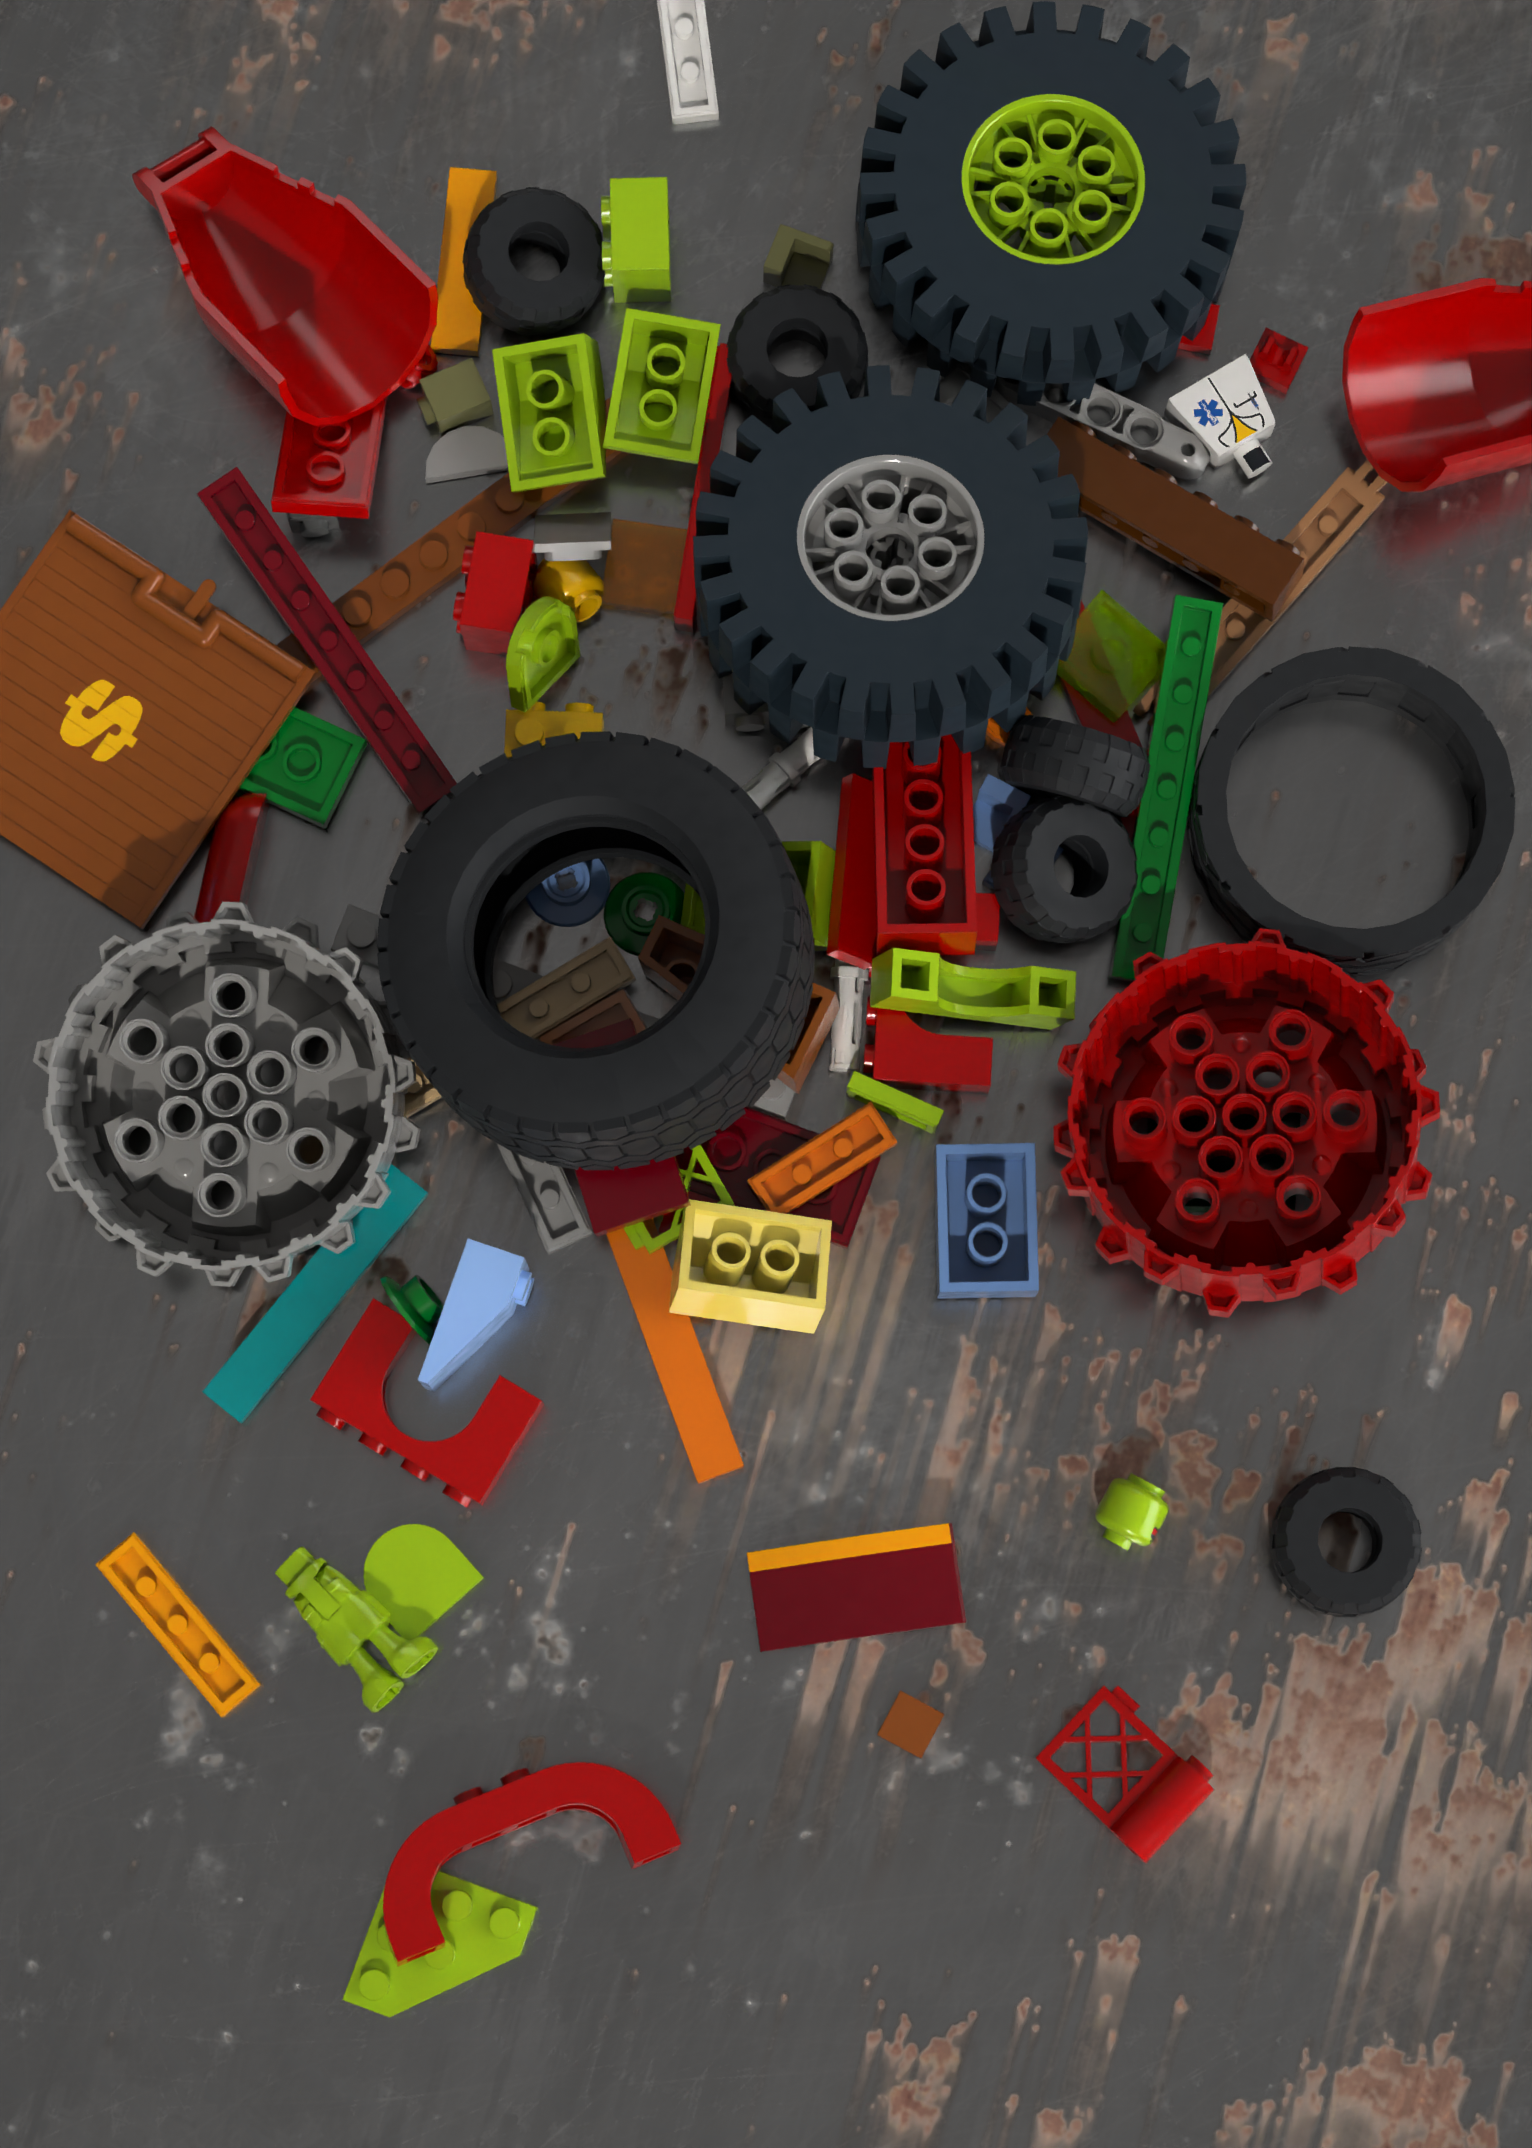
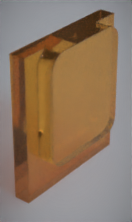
[601,519,688,614]

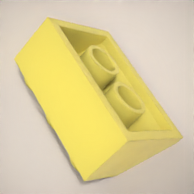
[669,1199,832,1334]

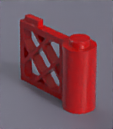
[1036,1686,1214,1864]

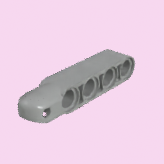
[994,376,1210,480]

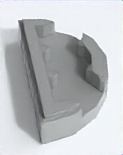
[425,426,508,484]

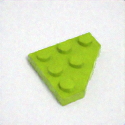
[342,1870,538,2018]

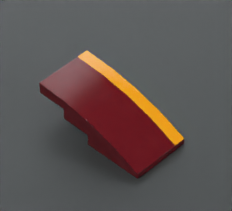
[747,1523,966,1652]

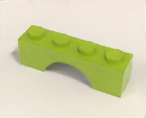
[870,947,1076,1030]

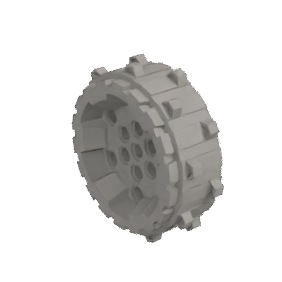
[33,902,421,1287]

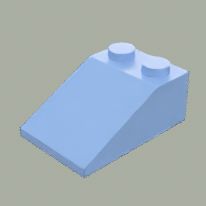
[418,1238,534,1392]

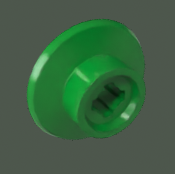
[603,872,684,956]
[380,1275,444,1345]

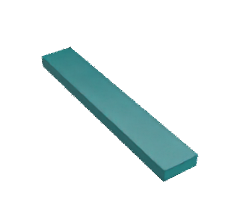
[202,1164,429,1424]

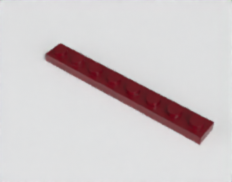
[197,467,457,815]

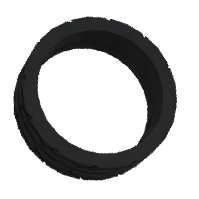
[1187,646,1515,976]

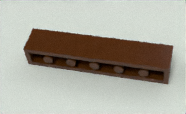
[1047,417,1304,622]

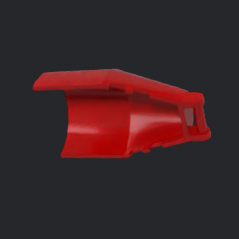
[132,126,438,426]
[1342,278,1532,492]

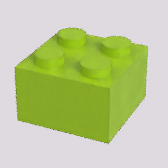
[601,177,671,303]

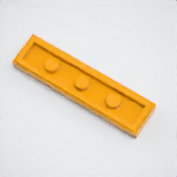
[431,167,498,357]
[95,1532,261,1718]

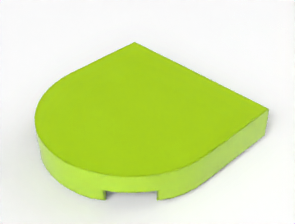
[506,596,580,712]
[363,1524,484,1640]

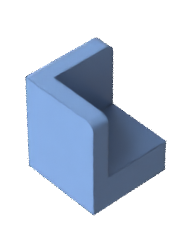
[973,774,1031,852]

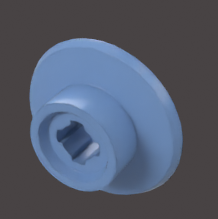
[526,858,611,927]

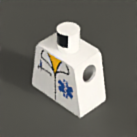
[1164,354,1275,478]

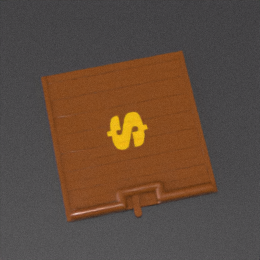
[0,510,317,930]

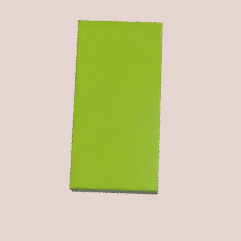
[846,1071,944,1134]

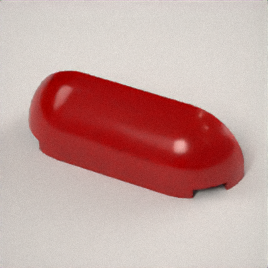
[194,792,270,923]

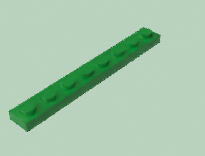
[1109,595,1223,981]

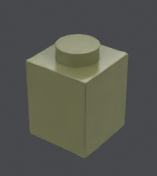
[416,358,494,436]

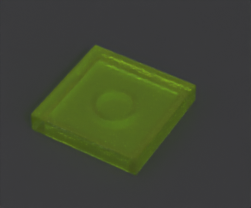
[1057,589,1165,723]

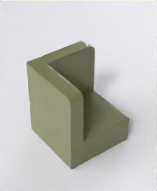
[763,224,834,289]

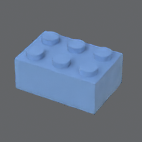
[934,1143,1039,1299]

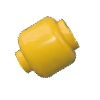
[533,559,604,623]

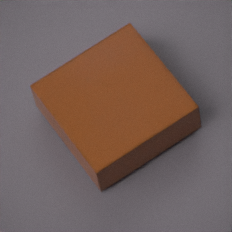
[877,1690,944,1759]

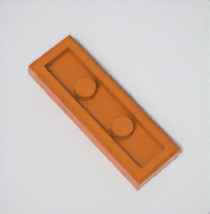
[747,1102,898,1214]

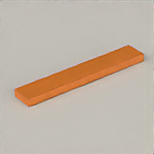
[606,1218,744,1484]

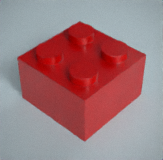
[453,531,538,656]

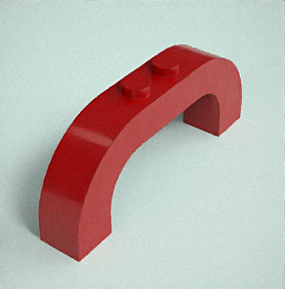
[383,1762,681,1967]

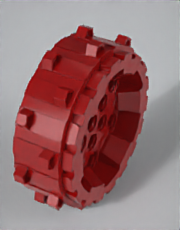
[1053,928,1440,1318]

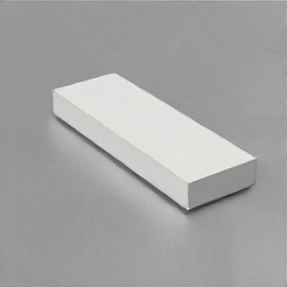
[656,0,719,125]

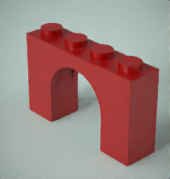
[863,893,1000,1094]
[310,1298,544,1508]

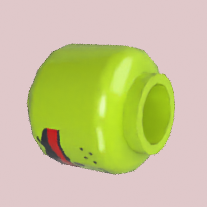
[1095,1473,1169,1551]

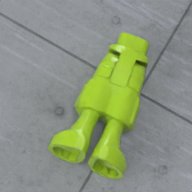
[275,1546,438,1713]

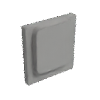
[534,512,612,562]

